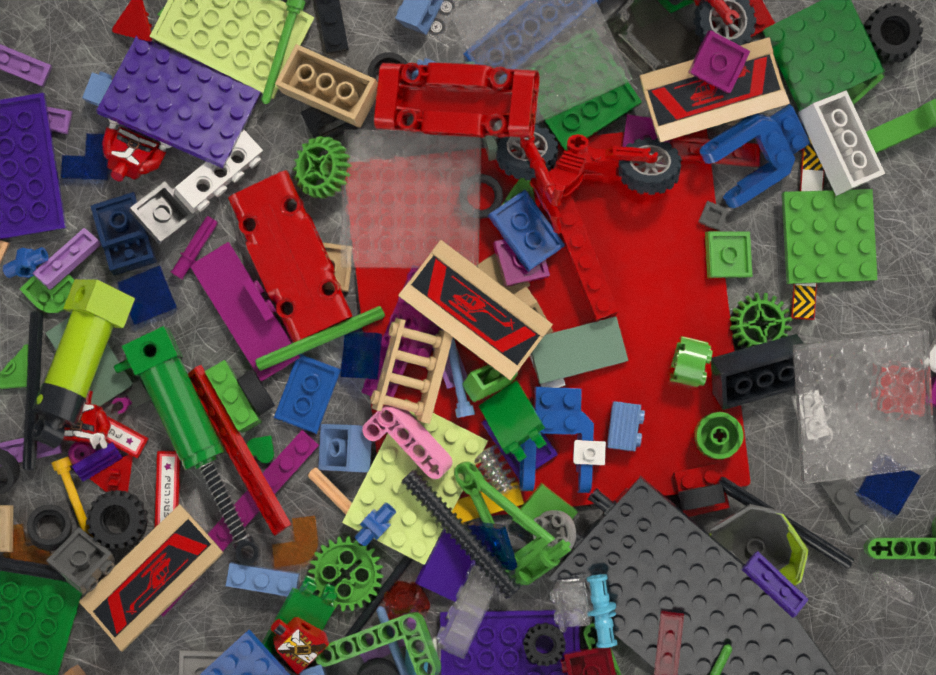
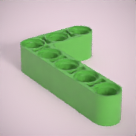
[315,612,441,675]

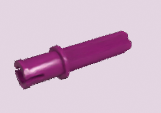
[170,216,218,280]

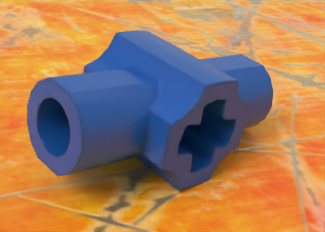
[3,247,48,278]
[355,502,396,546]

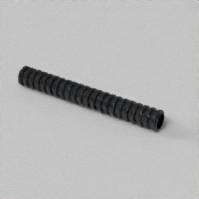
[401,469,521,599]

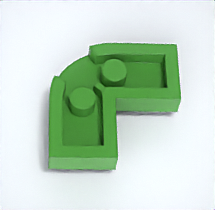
[20,274,75,313]

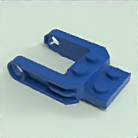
[700,104,810,208]
[519,387,594,493]

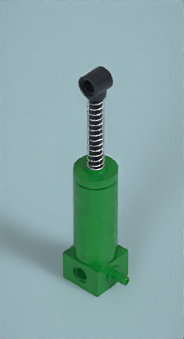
[114,326,261,565]

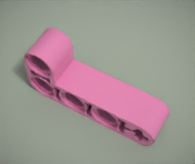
[362,405,452,479]

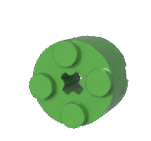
[670,336,713,387]
[694,412,743,459]

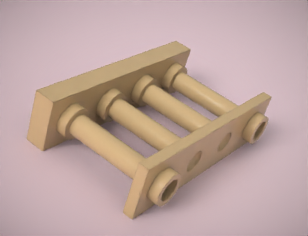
[371,318,453,424]

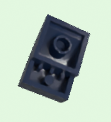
[91,192,157,276]

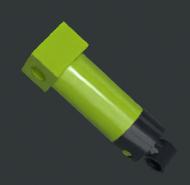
[32,279,135,448]

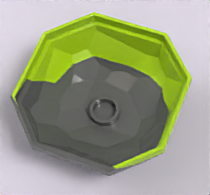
[709,504,808,586]

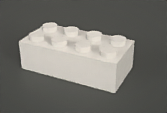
[798,90,885,196]

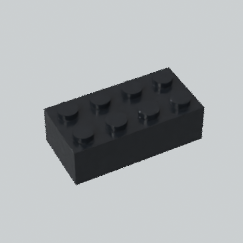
[711,334,809,410]

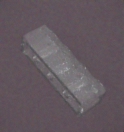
[436,565,498,659]

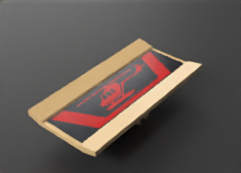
[639,37,790,143]
[398,240,553,380]
[79,504,223,652]

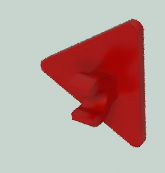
[112,0,153,42]
[89,454,133,492]

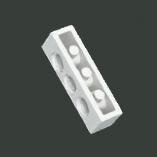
[174,130,263,214]

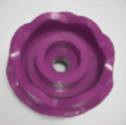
[68,442,97,465]

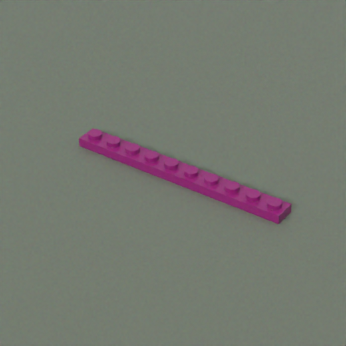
[161,430,319,617]

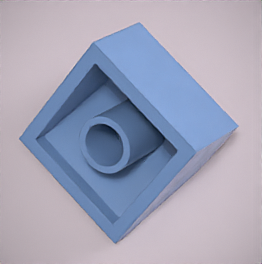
[318,424,371,472]

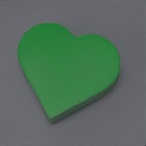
[247,435,275,463]

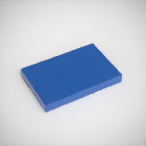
[488,189,565,272]
[274,354,341,434]

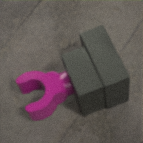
[112,380,152,414]

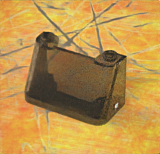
[601,0,702,74]

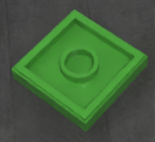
[705,232,753,278]
[512,483,578,535]

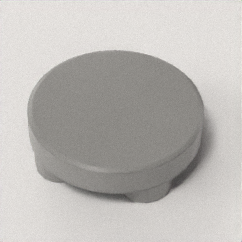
[533,510,576,549]

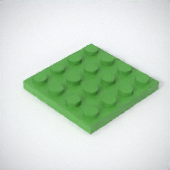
[782,189,877,284]

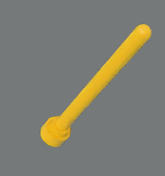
[51,456,94,538]

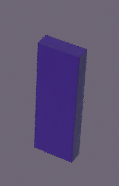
[741,551,809,618]

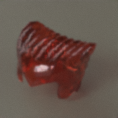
[384,580,430,620]

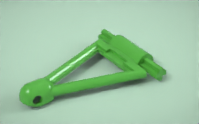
[454,461,571,586]

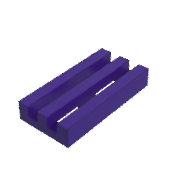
[72,442,123,482]

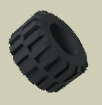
[863,3,923,64]
[86,490,148,549]

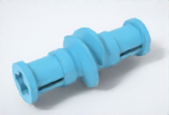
[586,574,617,648]

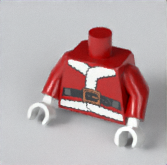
[102,119,172,182]
[62,391,111,449]

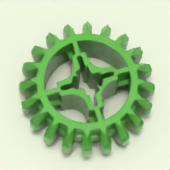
[293,136,352,199]
[730,293,792,348]

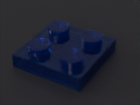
[340,332,382,380]

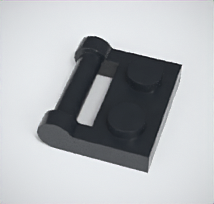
[300,106,359,139]

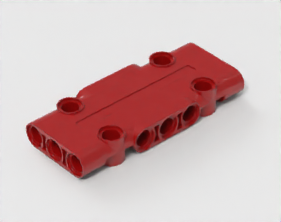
[374,62,540,138]
[228,170,353,343]

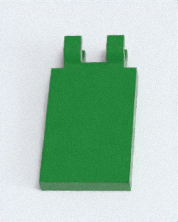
[479,380,547,462]
[262,575,337,657]

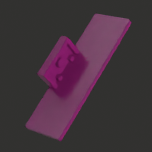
[190,242,300,381]
[361,265,441,397]

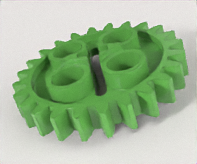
[308,536,384,611]

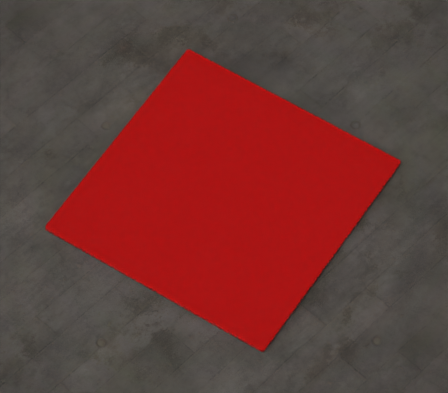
[345,129,751,516]

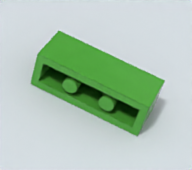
[205,360,262,433]

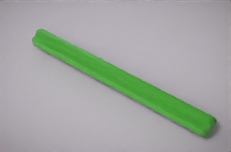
[255,306,385,371]

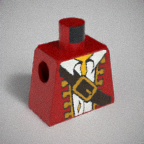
[271,617,329,674]

